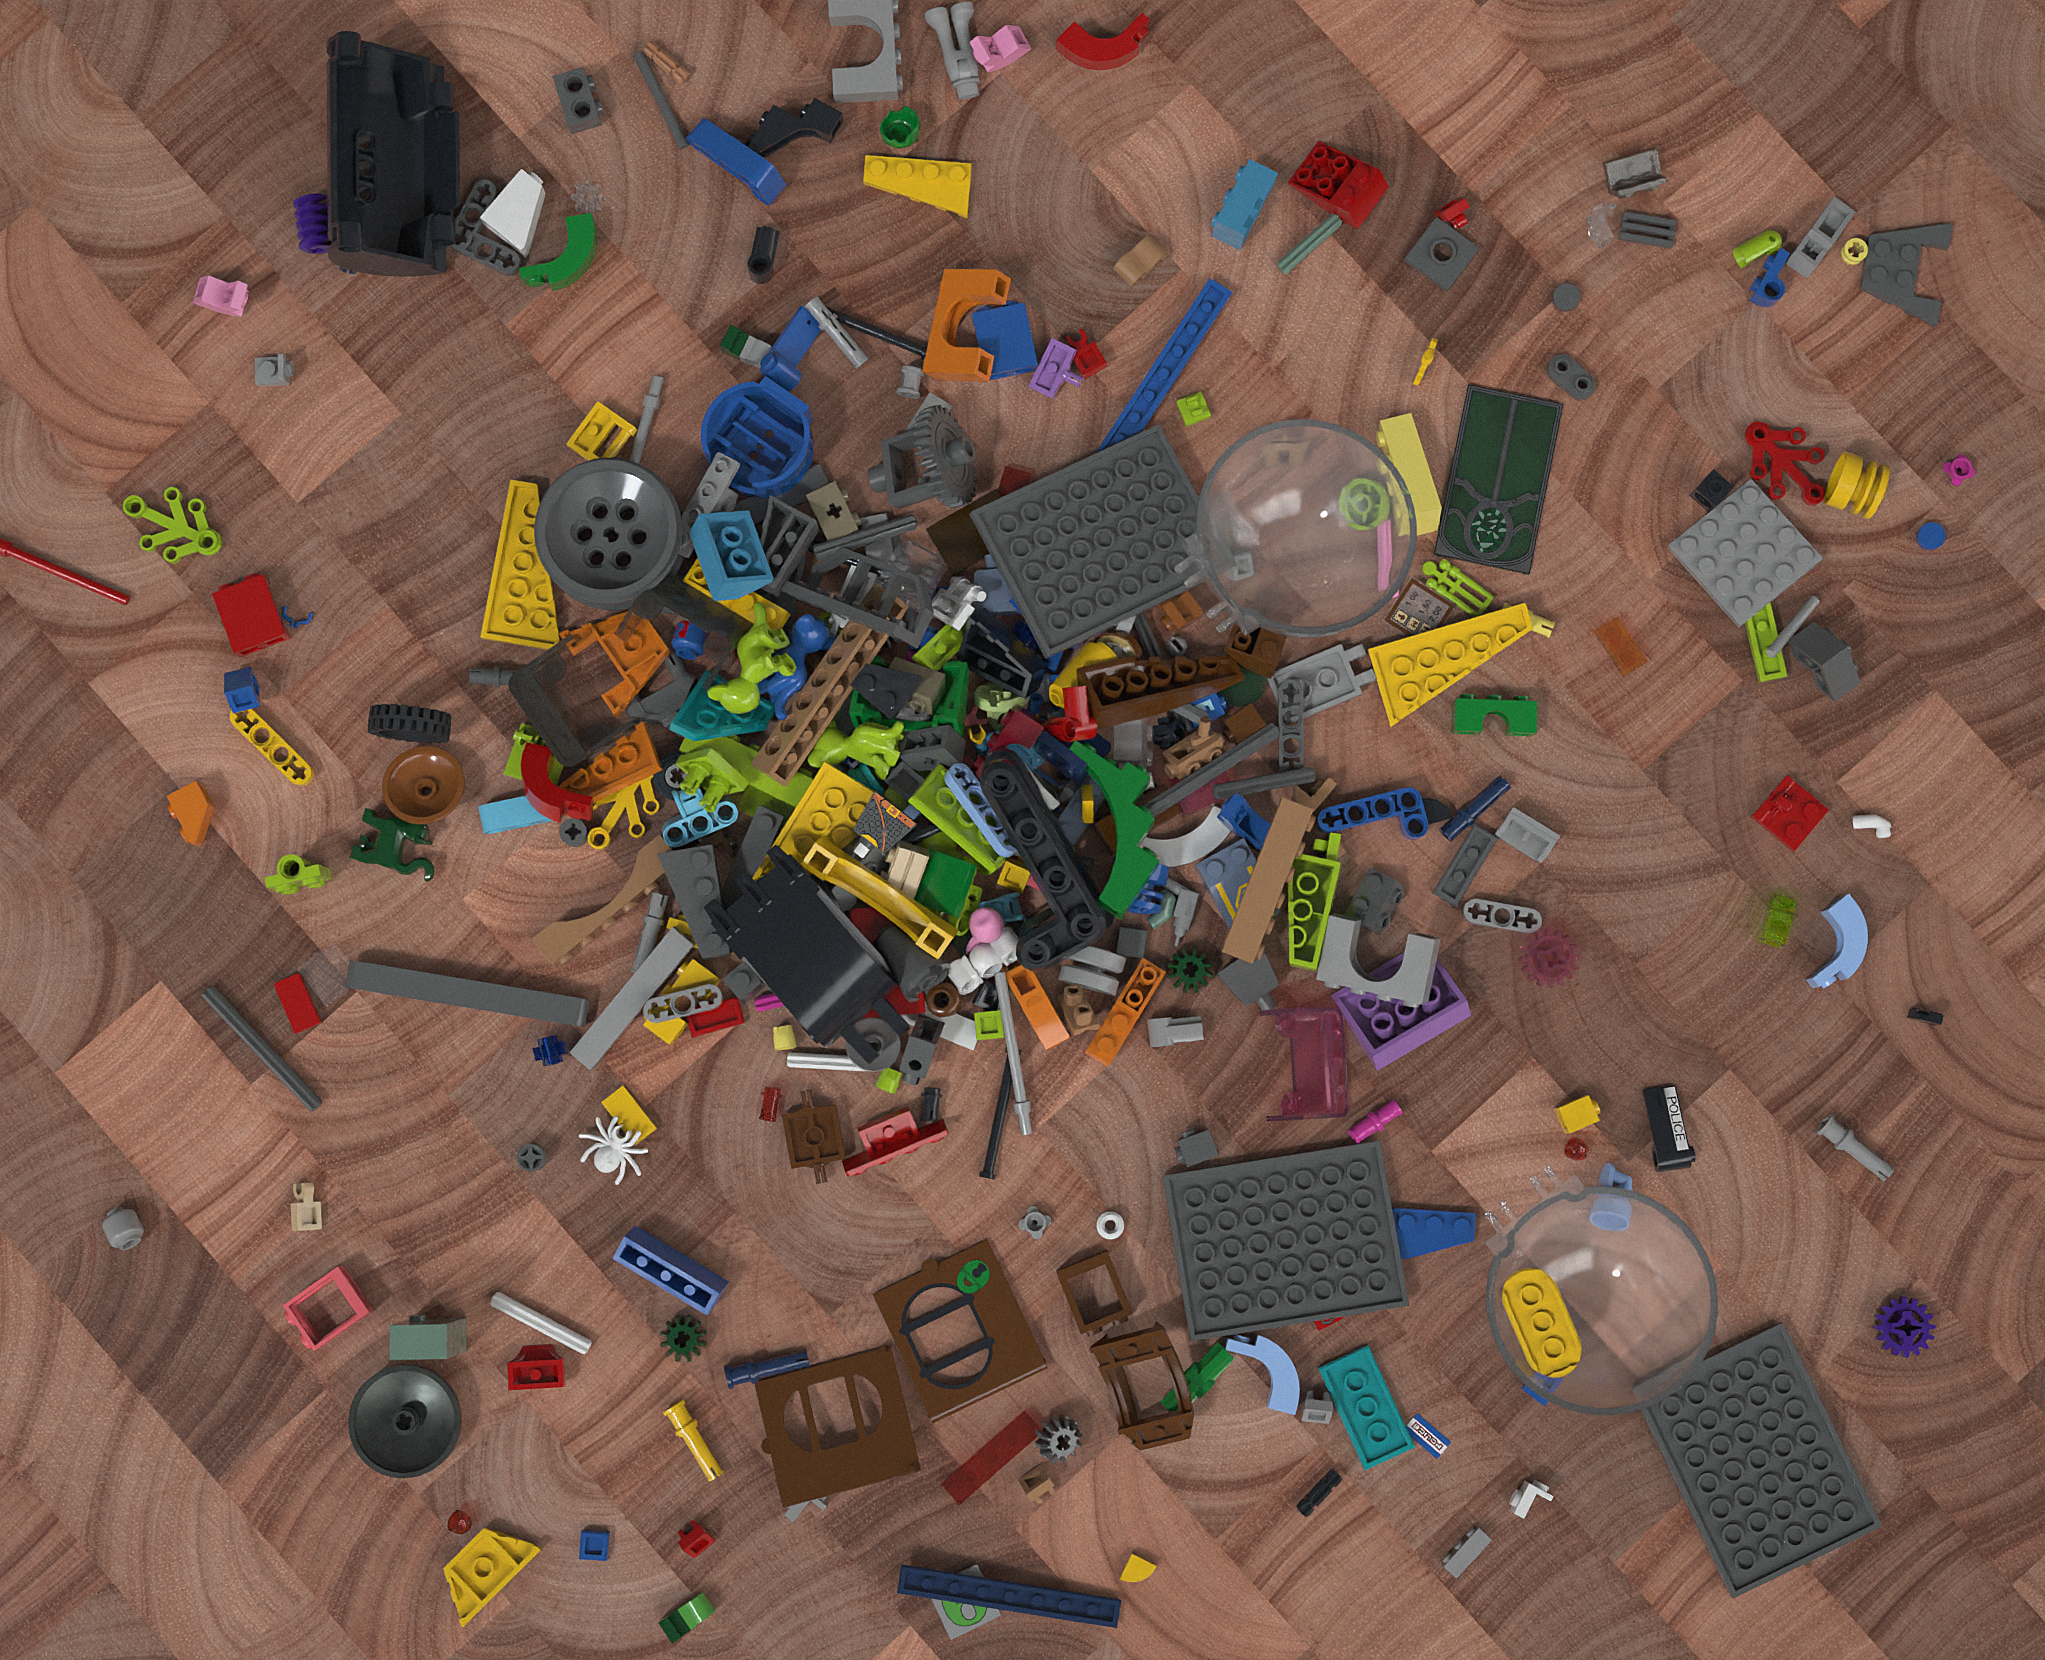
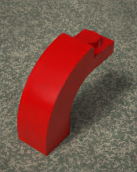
[1056,12,1150,70]
[521,742,593,823]

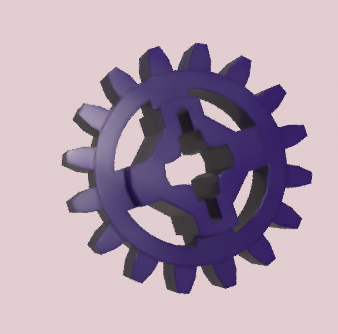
[1872,1296,1936,1358]

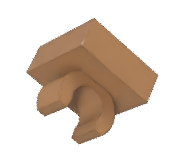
[1018,1464,1055,1504]

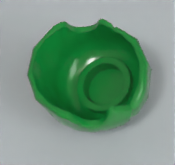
[879,106,920,149]

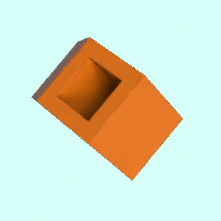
[166,781,215,846]

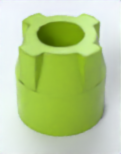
[875,1067,902,1095]

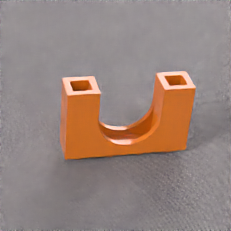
[922,269,1011,382]

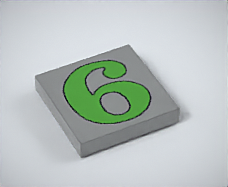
[932,1563,1001,1640]

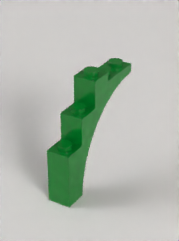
[1069,741,1159,920]

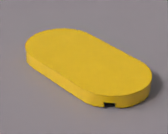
[1502,1267,1582,1378]

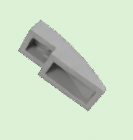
[1785,196,1856,279]

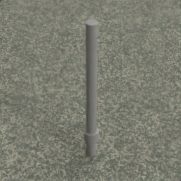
[622,376,664,519]
[994,971,1032,1135]

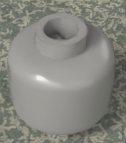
[102,1207,144,1250]

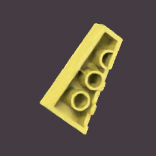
[1375,413,1442,538]

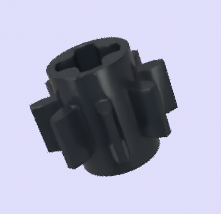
[1151,716,1185,750]

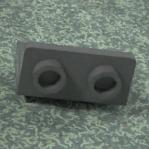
[1344,868,1405,935]

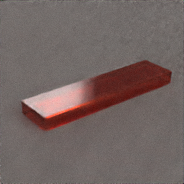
[941,1410,1042,1505]

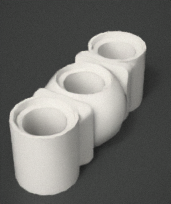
[946,926,1019,995]

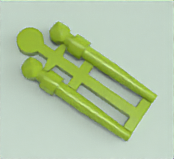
[1422,559,1494,617]

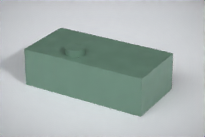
[390,1315,467,1360]

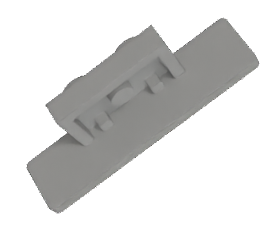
[679,452,740,558]

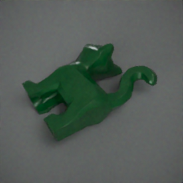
[350,808,435,882]

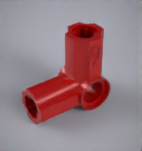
[1044,685,1097,742]

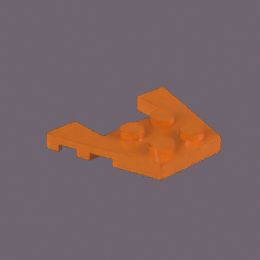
[559,608,671,718]

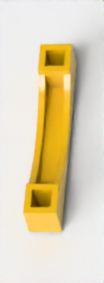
[801,837,958,959]

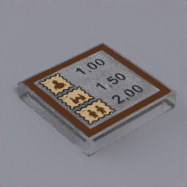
[1382,576,1457,638]

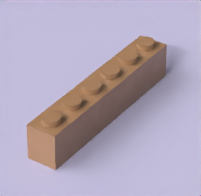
[1220,797,1316,964]

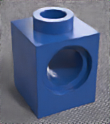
[224,666,260,713]

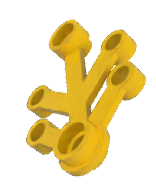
[587,775,660,850]

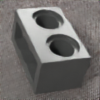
[552,67,604,134]

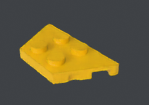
[443,1527,542,1627]

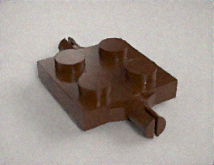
[782,1090,846,1184]

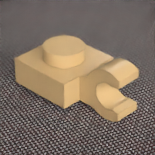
[291,1182,322,1231]

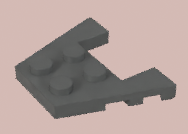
[1859,224,1953,327]

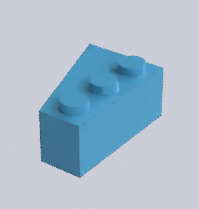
[1210,159,1278,250]

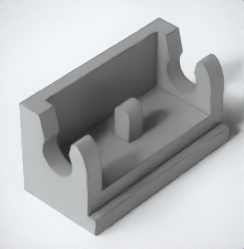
[1494,807,1560,863]

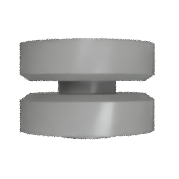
[1058,945,1126,996]

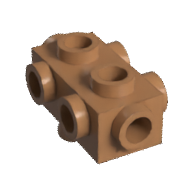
[1162,717,1225,780]

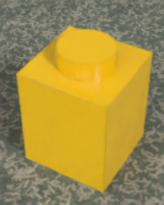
[1554,1095,1600,1134]

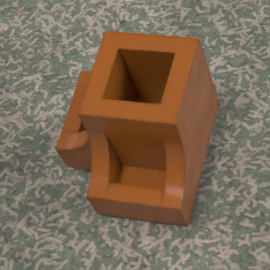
[1155,591,1204,635]

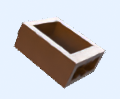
[1056,1250,1133,1337]

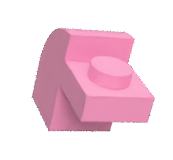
[970,25,1031,72]
[193,275,249,316]

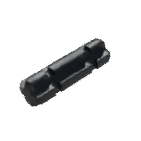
[1296,1469,1342,1517]

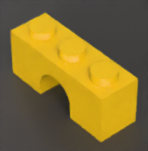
[643,959,721,1045]

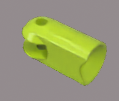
[1733,230,1782,269]

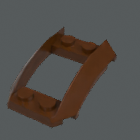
[1089,1322,1194,1451]

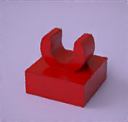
[1434,198,1470,229]
[678,1520,716,1559]

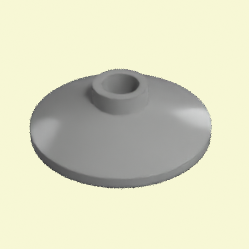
[845,1018,900,1072]

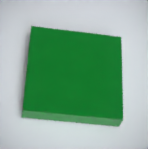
[914,849,977,918]

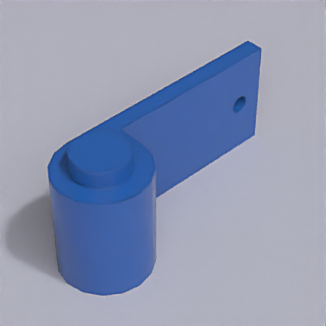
[760,305,821,392]

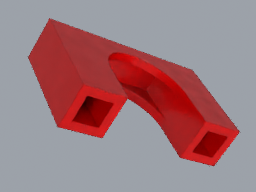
[847,907,926,1020]

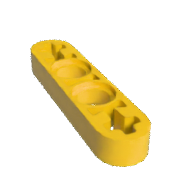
[229,709,314,786]

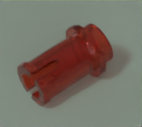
[759,1086,783,1122]

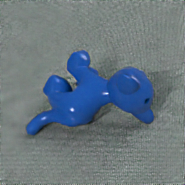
[758,614,837,720]

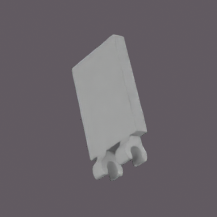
[1266,644,1377,726]

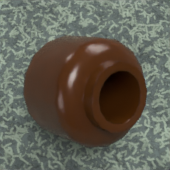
[926,982,964,1017]

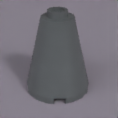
[877,926,951,1002]

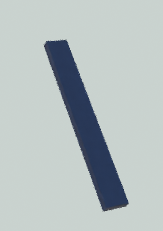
[897,1564,1121,1628]

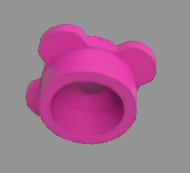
[1943,454,1975,486]

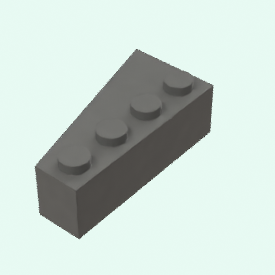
[657,844,732,960]

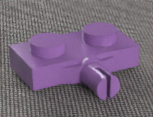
[1028,338,1084,399]

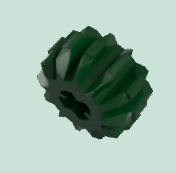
[1167,947,1213,993]
[660,1315,707,1362]

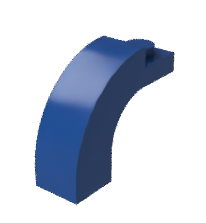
[1217,793,1271,853]

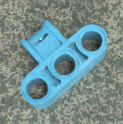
[662,787,738,847]

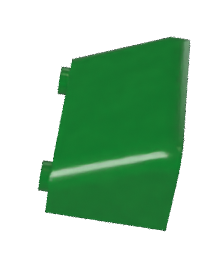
[849,656,969,743]

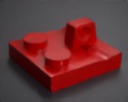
[1750,775,1829,852]

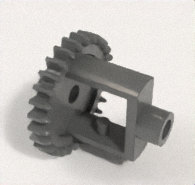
[868,405,977,509]

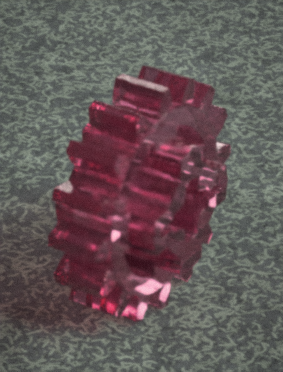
[1519,928,1580,988]

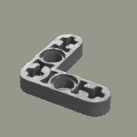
[451,179,522,276]

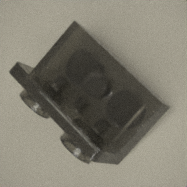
[1603,147,1667,199]

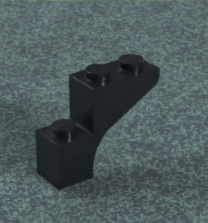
[746,97,844,158]

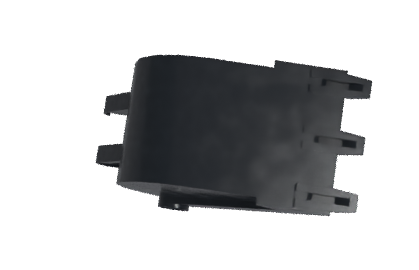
[704,844,911,1065]

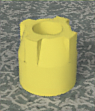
[773,1025,797,1051]

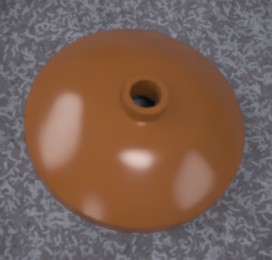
[382,746,465,824]

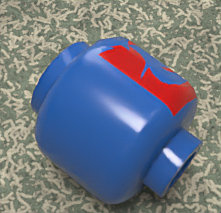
[672,618,710,660]

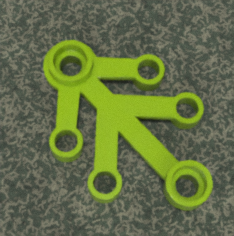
[123,487,222,564]

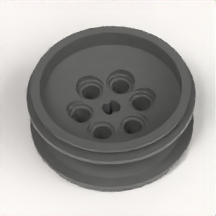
[534,458,684,610]

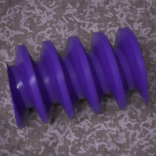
[293,193,331,254]

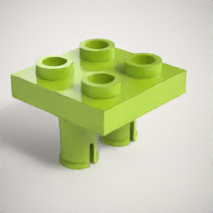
[675,748,749,812]

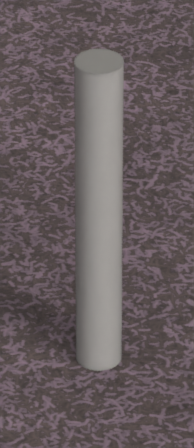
[1766,596,1820,658]

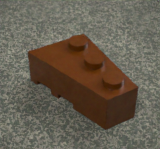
[1094,783,1181,856]

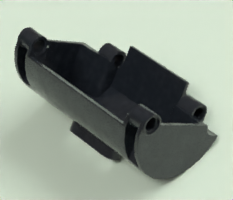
[326,31,460,277]

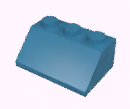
[689,511,774,601]

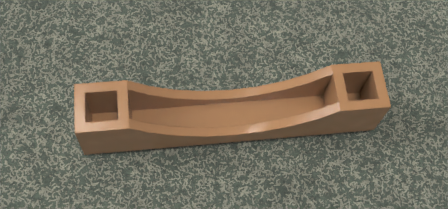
[532,834,674,966]

